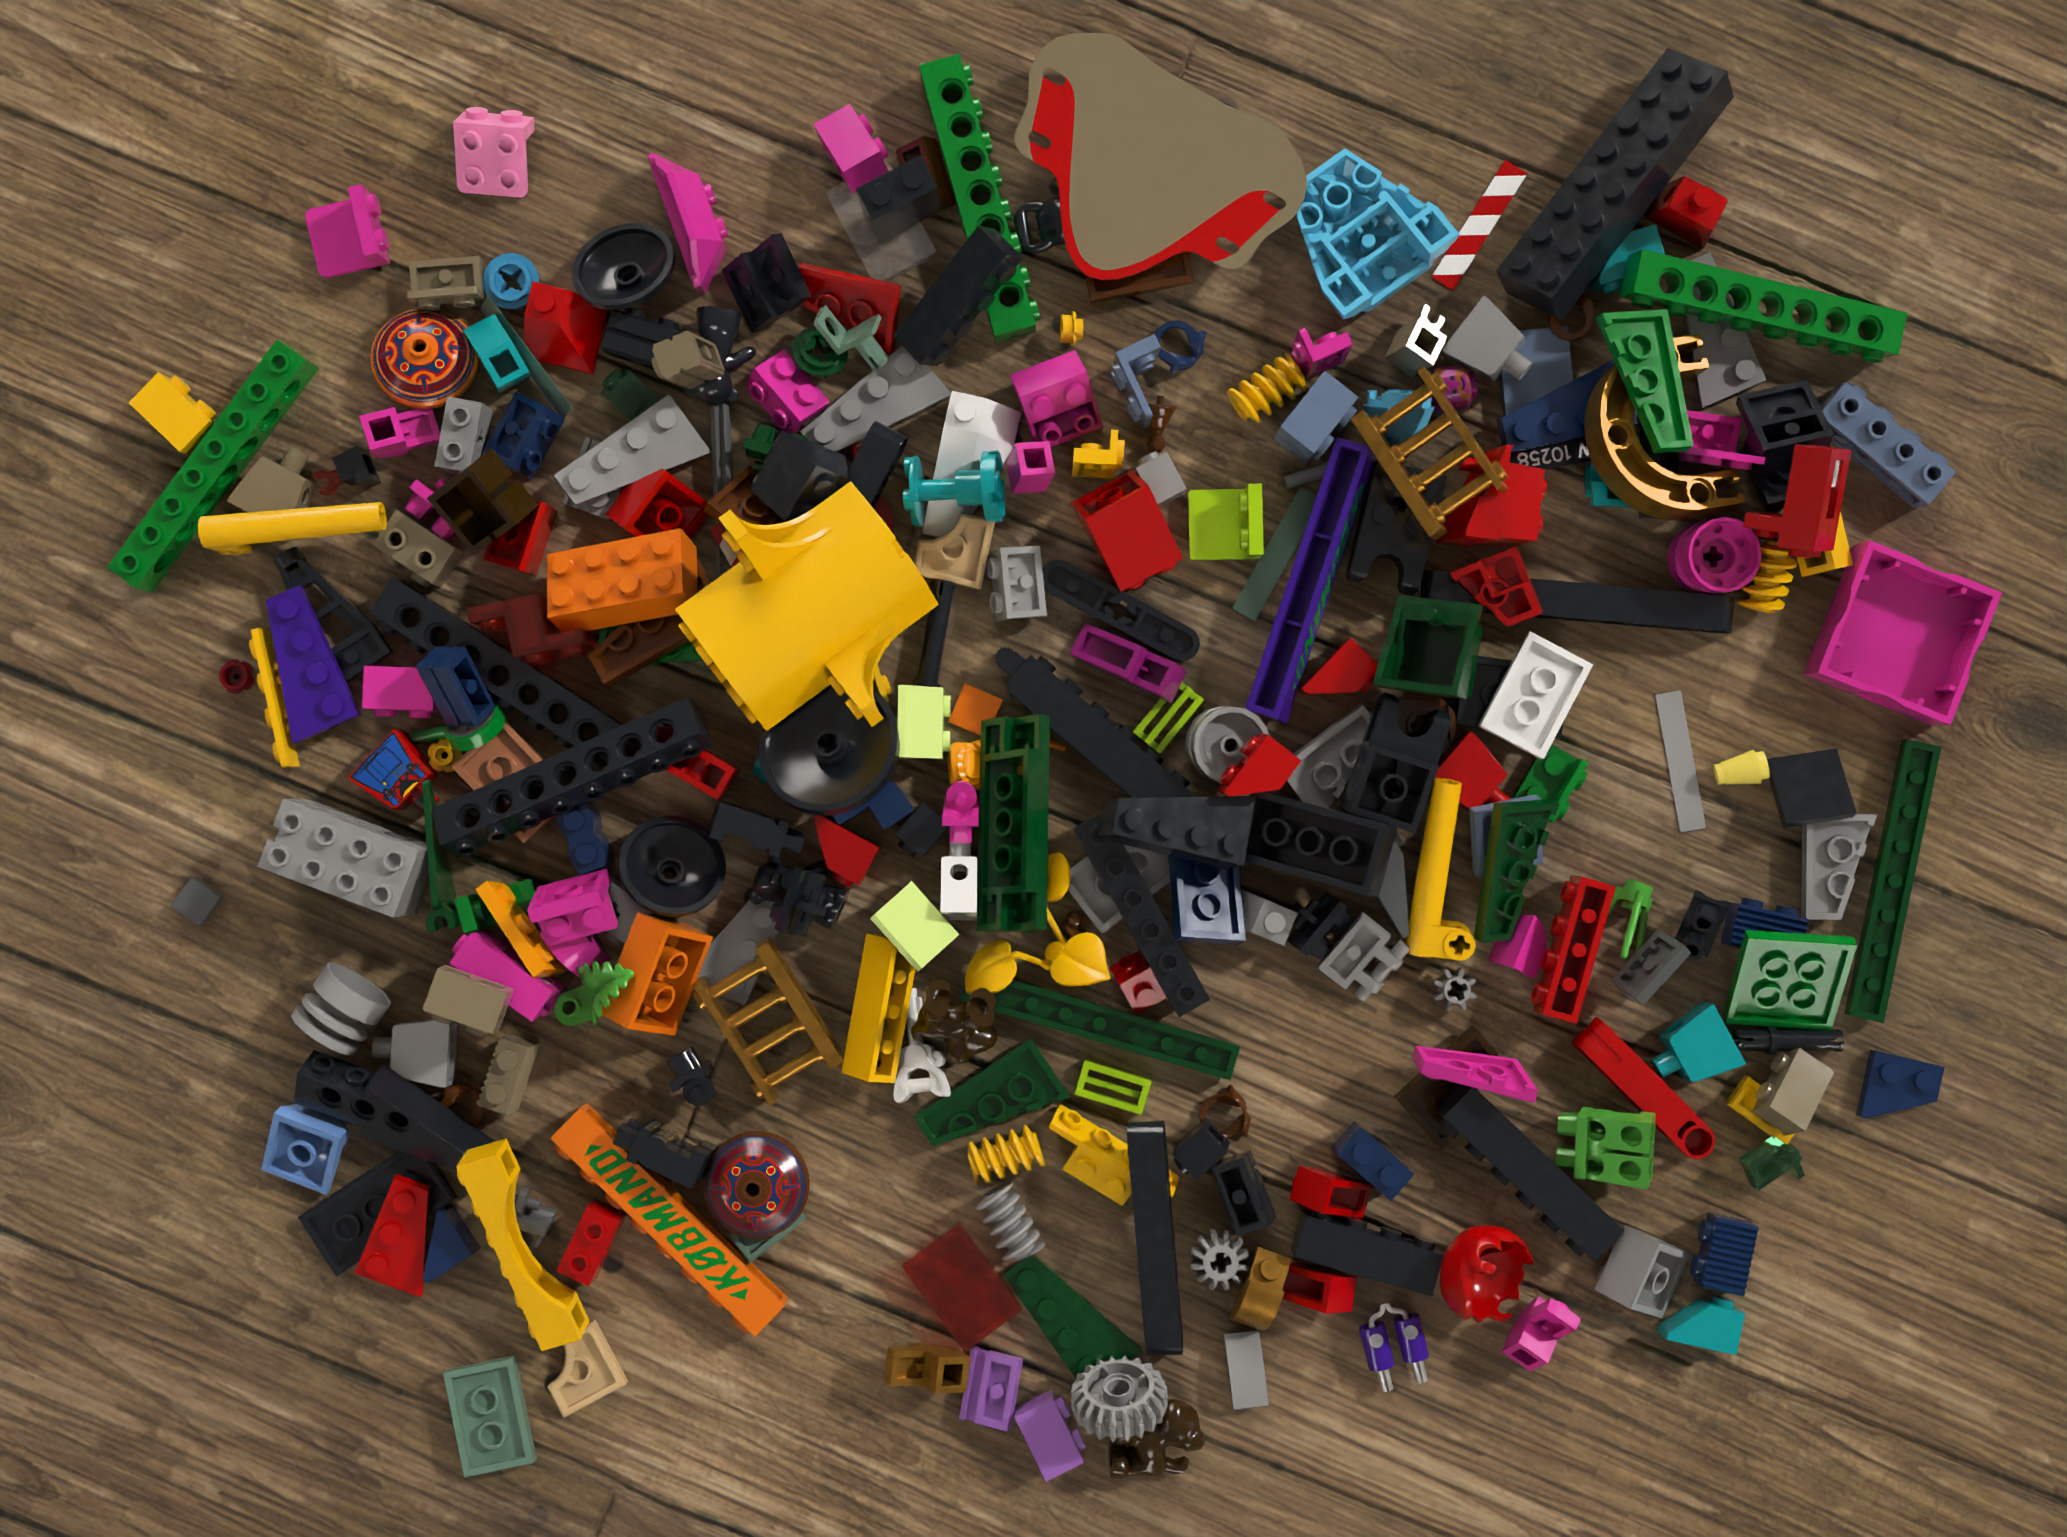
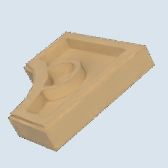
[914,512,995,589]
[547,1319,628,1418]

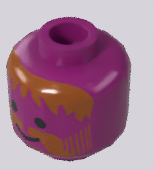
[1423,365,1477,413]

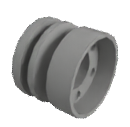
[291,963,391,1056]

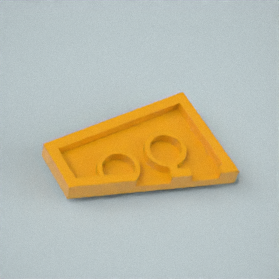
[476,881,569,978]

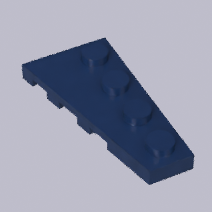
[1496,360,1638,453]

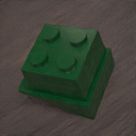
[1373,595,1483,699]

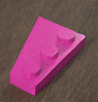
[1412,1045,1538,1103]

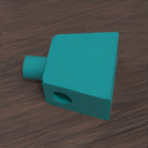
[1650,1001,1746,1082]

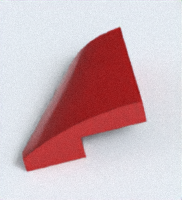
[1450,545,1543,627]

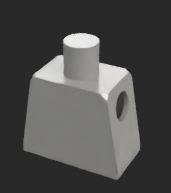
[1441,295,1533,381]
[372,1019,459,1088]

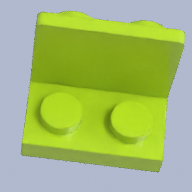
[1188,483,1264,561]

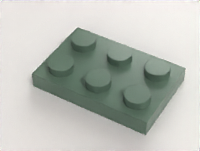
[443,1355,537,1478]

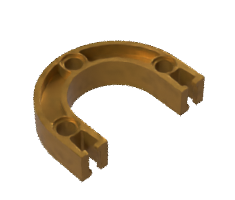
[1584,334,1745,520]

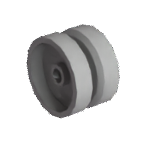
[1185,706,1269,783]

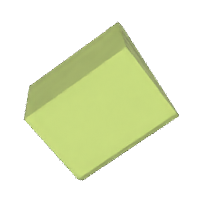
[870,881,959,972]

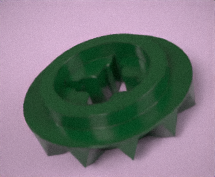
[792,327,848,380]

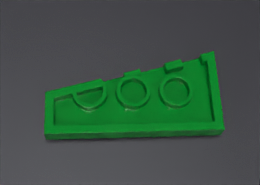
[1596,309,1694,453]

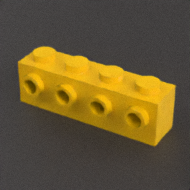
[841,933,915,1083]

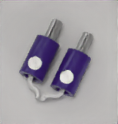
[1359,1303,1429,1392]

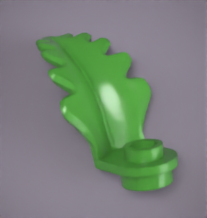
[554,961,634,1026]

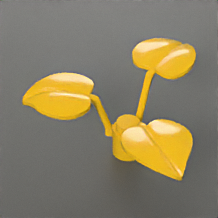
[965,852,1110,994]

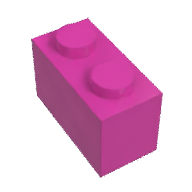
[813,104,888,193]
[362,666,440,719]

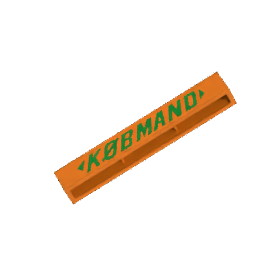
[550,1103,789,1336]

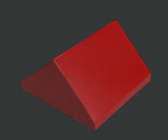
[483,501,558,577]

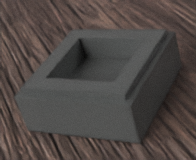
[171,877,224,926]

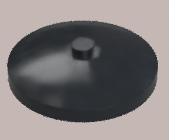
[759,685,900,815]

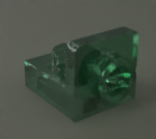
[599,368,660,421]

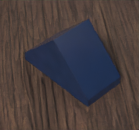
[423,1205,481,1282]

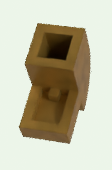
[1229,1247,1291,1331]
[884,1342,970,1394]

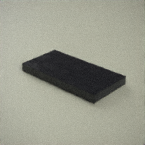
[298,1151,458,1276]

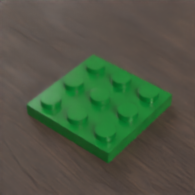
[1722,930,1857,1030]

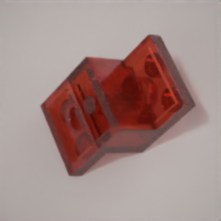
[466,594,597,667]

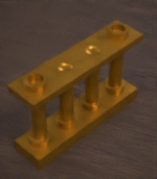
[1351,367,1509,540]
[693,936,844,1106]

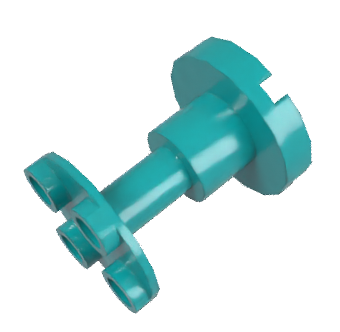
[903,450,1006,527]

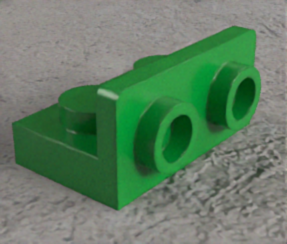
[1511,744,1588,824]

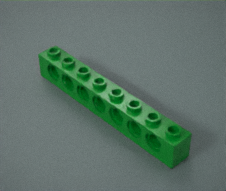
[919,54,1041,344]
[1619,249,1907,363]
[107,339,319,592]

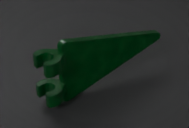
[422,779,461,932]

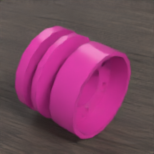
[1666,517,1762,594]

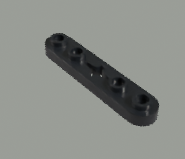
[1042,560,1200,662]

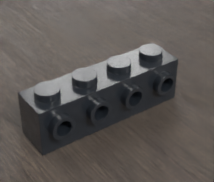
[893,226,1023,366]
[1291,1209,1444,1296]

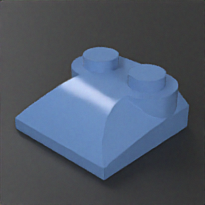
[261,1104,350,1195]

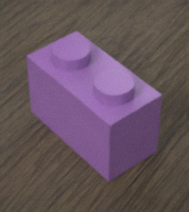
[1014,1389,1087,1481]

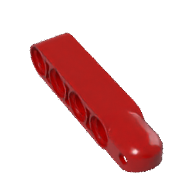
[1571,1017,1715,1159]

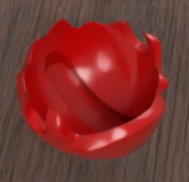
[1439,1225,1534,1323]

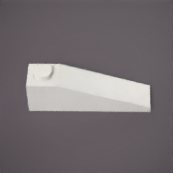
[922,391,1021,538]

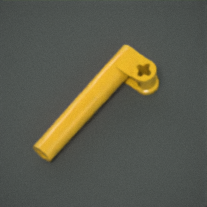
[198,502,387,555]
[1405,778,1476,961]

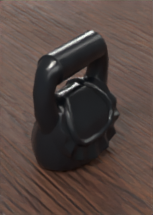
[1013,196,1065,253]

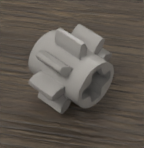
[1432,968,1477,1011]

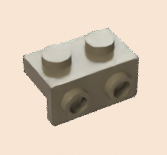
[406,256,485,311]

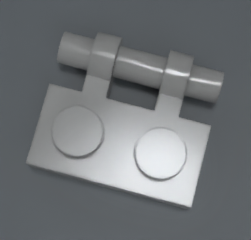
[1318,912,1410,1001]

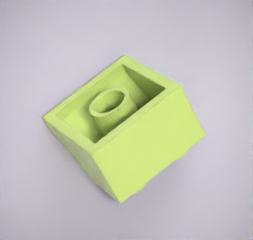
[898,685,951,759]

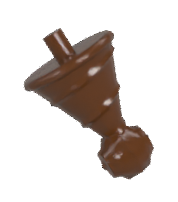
[1147,395,1177,453]

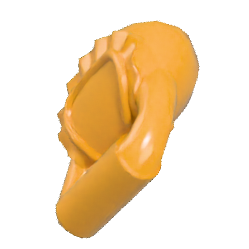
[948,739,981,790]

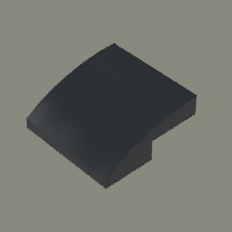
[721,233,812,333]

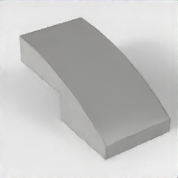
[1223,1330,1269,1410]

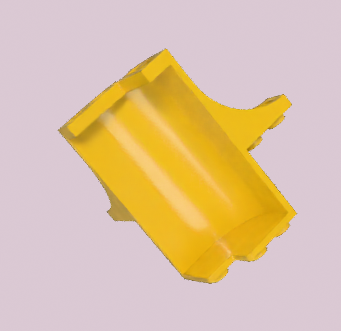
[675,481,939,731]

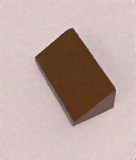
[895,136,955,210]

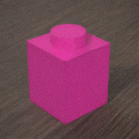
[1006,441,1055,494]

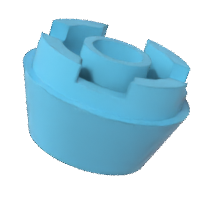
[1363,389,1435,443]

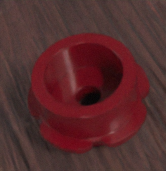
[219,659,255,694]

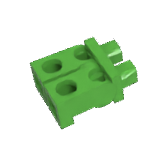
[1556,1107,1656,1189]

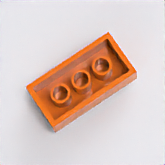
[547,528,698,635]

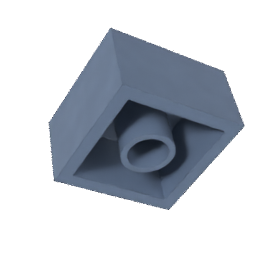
[1273,371,1358,465]

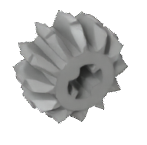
[1190,1229,1250,1290]

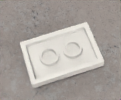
[1478,631,1593,759]

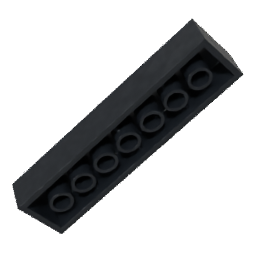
[1496,48,1734,320]

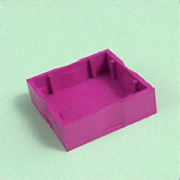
[1803,540,2002,727]

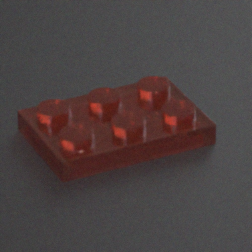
[902,1222,1022,1352]

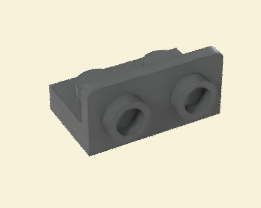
[1611,929,1691,1005]

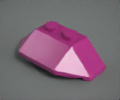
[647,153,729,296]

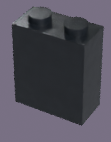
[856,155,941,243]

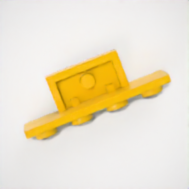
[249,628,300,768]
[1048,1104,1179,1206]

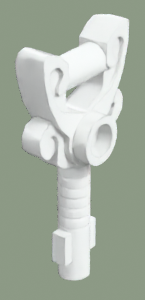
[893,988,951,1103]

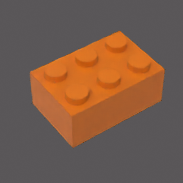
[602,912,713,1036]

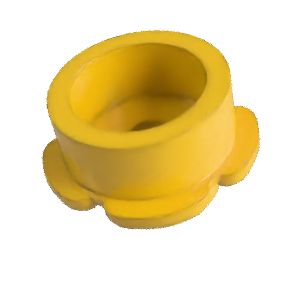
[1060,311,1083,346]
[428,738,463,773]

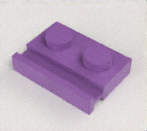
[959,1346,1023,1431]

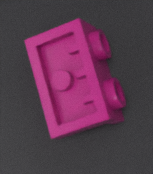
[1290,328,1353,379]

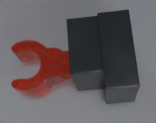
[312,446,381,496]

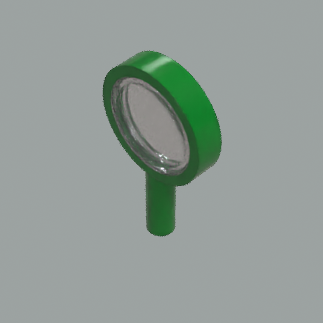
[411,702,505,751]

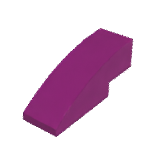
[1069,623,1187,703]

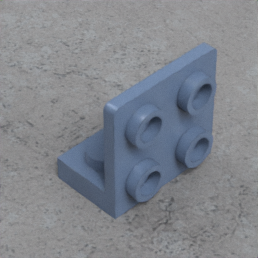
[1110,334,1161,428]

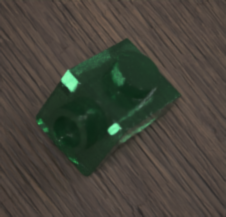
[1739,1136,1805,1191]

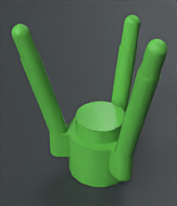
[1608,879,1654,959]

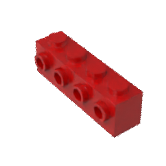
[1531,875,1616,1024]

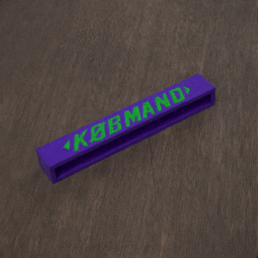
[1245,437,1376,724]

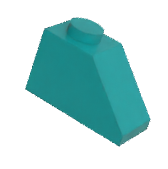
[1657,1295,1745,1355]

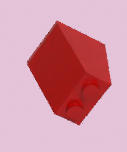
[1070,469,1183,592]

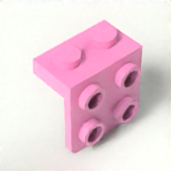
[453,107,534,198]

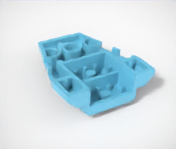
[1295,148,1459,320]

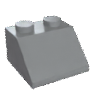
[1594,1225,1690,1318]

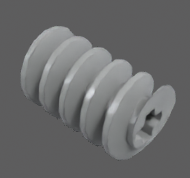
[976,1181,1045,1261]

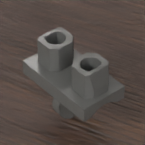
[515,1185,557,1247]

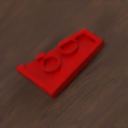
[798,263,901,356]
[354,1174,430,1297]

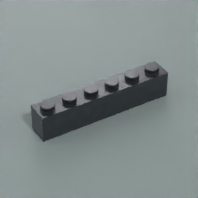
[1435,1084,1624,1261]

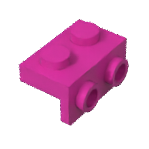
[745,349,830,434]

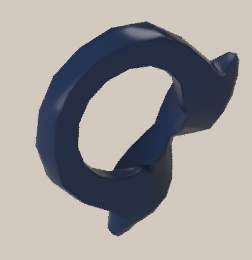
[1155,320,1207,374]

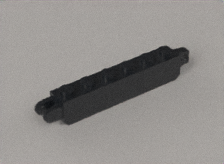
[995,646,1192,798]

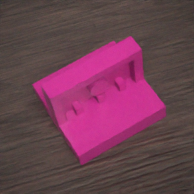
[527,868,618,946]

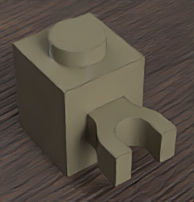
[1384,304,1447,377]

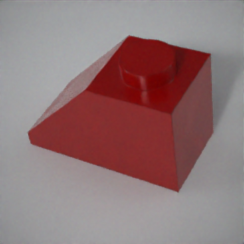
[1298,638,1378,695]
[814,815,881,887]
[1289,1165,1373,1218]
[1282,1261,1357,1314]

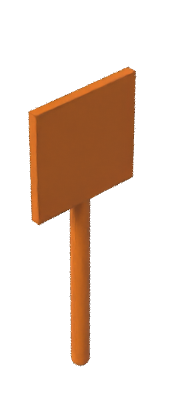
[948,683,1066,752]

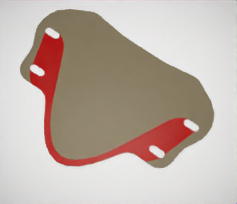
[1014,33,1307,280]

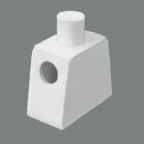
[940,843,978,921]

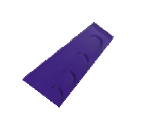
[266,585,361,744]

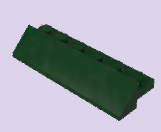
[977,714,1050,933]

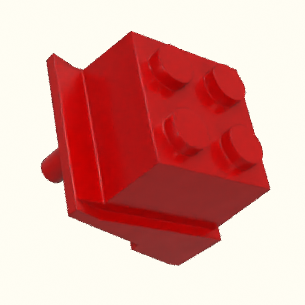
[1436,444,1547,548]

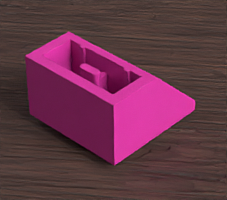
[1010,350,1103,448]

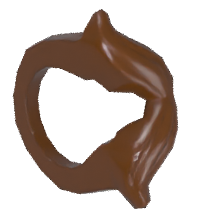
[1548,295,1600,341]
[440,1083,492,1129]
[1199,1084,1251,1139]

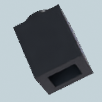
[895,802,949,858]
[1172,1117,1230,1180]

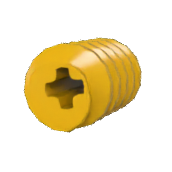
[1227,353,1307,424]
[1737,536,1797,613]
[968,1125,1045,1186]

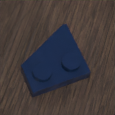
[1856,1050,1945,1118]

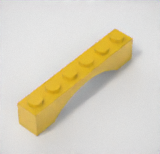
[456,1138,590,1351]

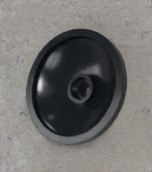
[572,223,676,310]
[618,816,726,917]

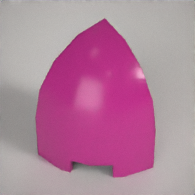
[1488,915,1546,979]

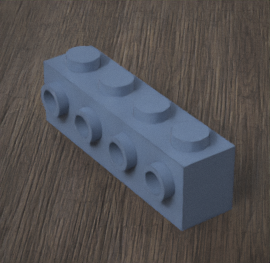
[1820,382,1956,509]

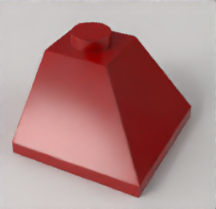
[524,281,609,375]
[605,468,708,539]

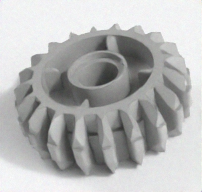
[1071,1355,1168,1442]

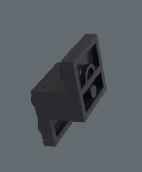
[1736,380,1834,512]

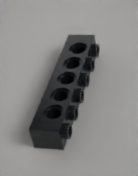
[1072,813,1210,1017]

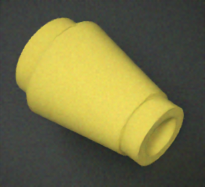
[1713,749,1770,785]

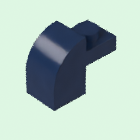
[832,780,915,830]

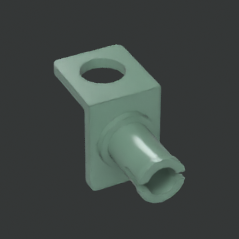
[814,305,890,371]

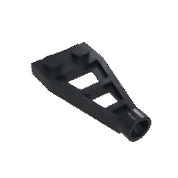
[273,546,394,683]

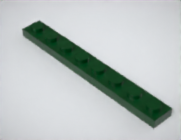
[1844,739,1941,1023]
[959,979,1240,1080]

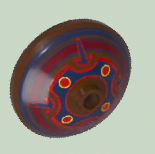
[703,1131,810,1239]

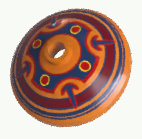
[370,308,479,409]

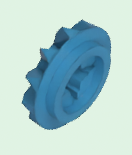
[483,253,539,310]

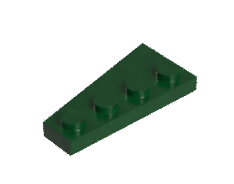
[1473,799,1560,943]
[914,1037,1070,1147]
[1003,1254,1142,1379]

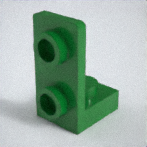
[454,879,536,933]

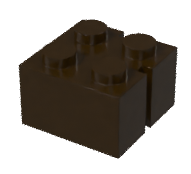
[427,448,539,555]

